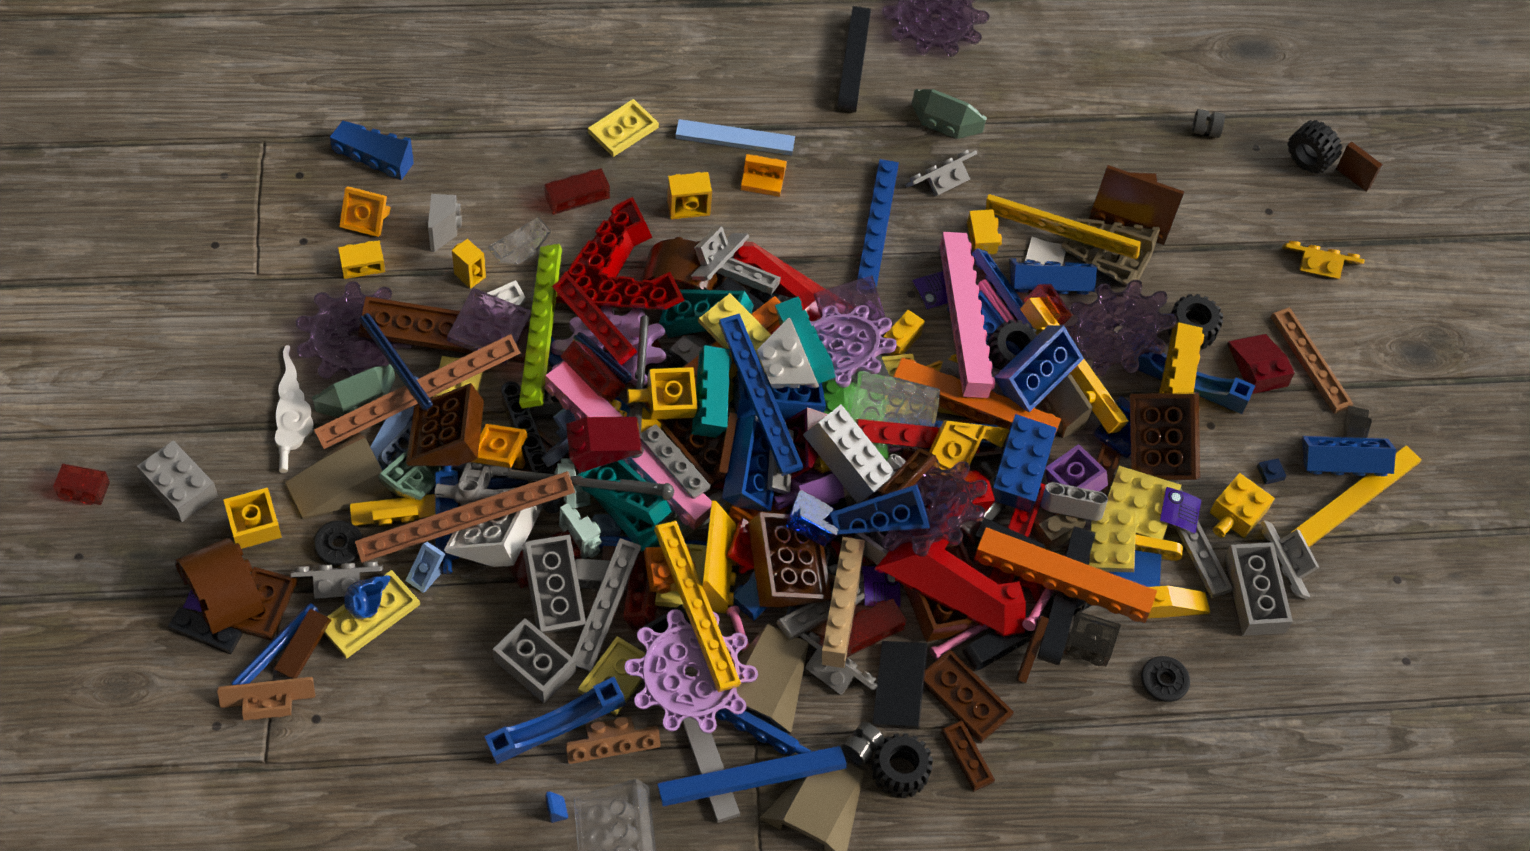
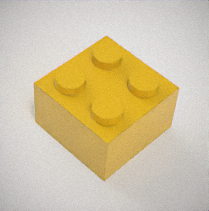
[667,172,712,220]
[223,487,282,549]

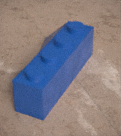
[330,120,414,180]
[1009,258,1097,295]
[830,484,930,534]

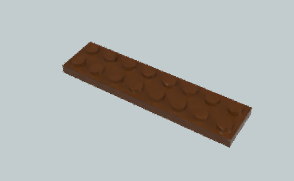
[358,296,530,362]

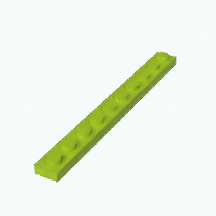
[519,243,562,408]

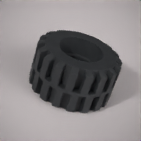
[1287,120,1342,174]
[1167,294,1223,349]
[987,320,1037,370]
[872,733,933,798]

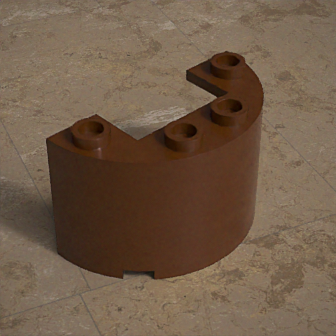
[641,237,727,290]
[175,537,265,634]

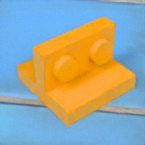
[741,154,787,197]
[339,186,391,237]
[472,424,528,469]

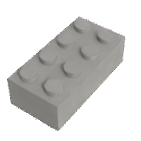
[803,405,896,504]
[522,535,586,634]
[1224,542,1293,636]

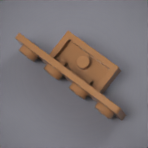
[217,677,315,721]
[566,716,661,764]

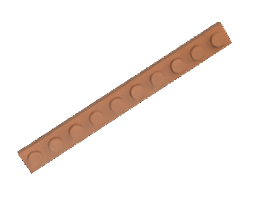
[314,334,520,449]
[355,471,575,562]

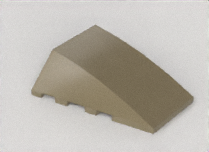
[1061,218,1160,287]
[285,432,393,519]
[736,624,809,734]
[760,762,864,851]

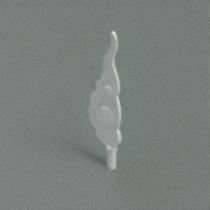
[275,345,314,473]

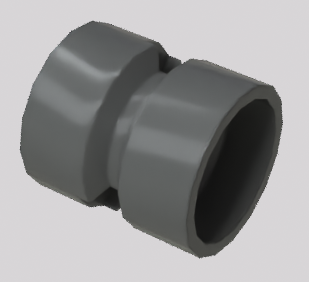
[1192,109,1225,138]
[841,722,884,766]

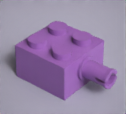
[1045,444,1108,491]
[773,469,845,512]

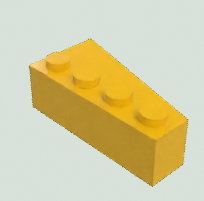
[1159,322,1204,393]

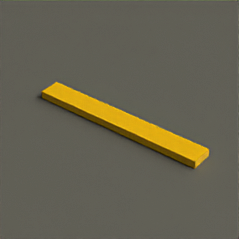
[986,194,1141,260]
[1292,445,1422,547]
[654,521,741,692]

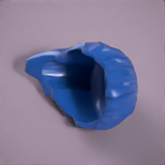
[344,575,390,619]

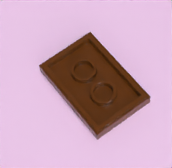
[230,567,297,641]

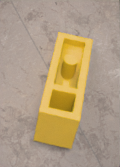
[1147,586,1210,619]

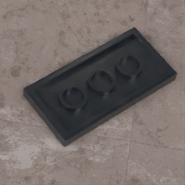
[873,641,928,729]

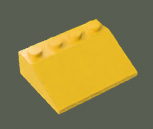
[703,501,737,614]

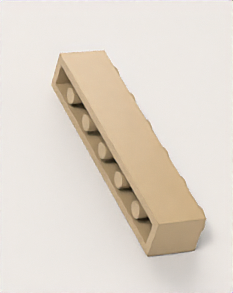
[822,537,865,668]

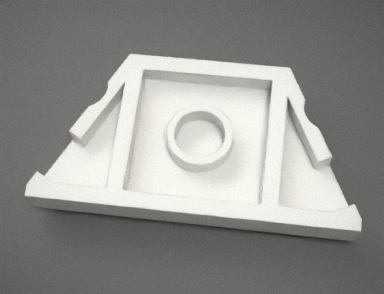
[757,318,819,388]

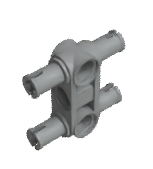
[435,462,515,506]

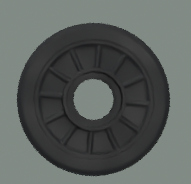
[313,520,363,565]
[1141,656,1190,702]

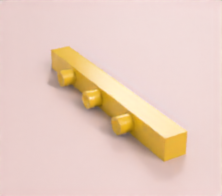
[1020,297,1129,433]

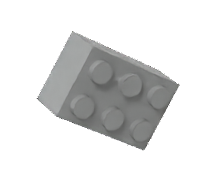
[137,440,218,522]
[493,618,576,703]

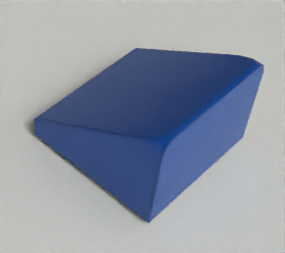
[545,791,568,822]

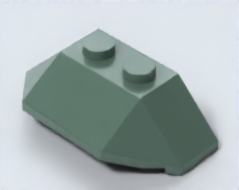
[912,89,987,139]
[312,365,395,418]
[378,450,441,500]

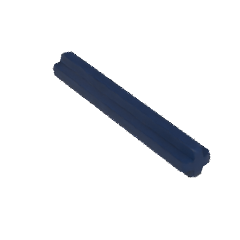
[573,332,632,384]

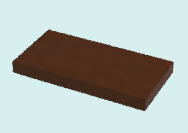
[924,649,1014,743]

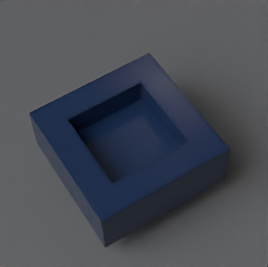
[1257,458,1286,485]

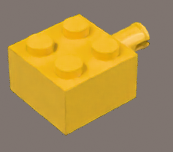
[627,367,697,420]
[1209,473,1275,538]

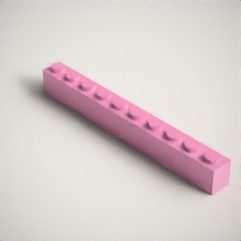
[939,232,995,398]
[545,361,712,530]

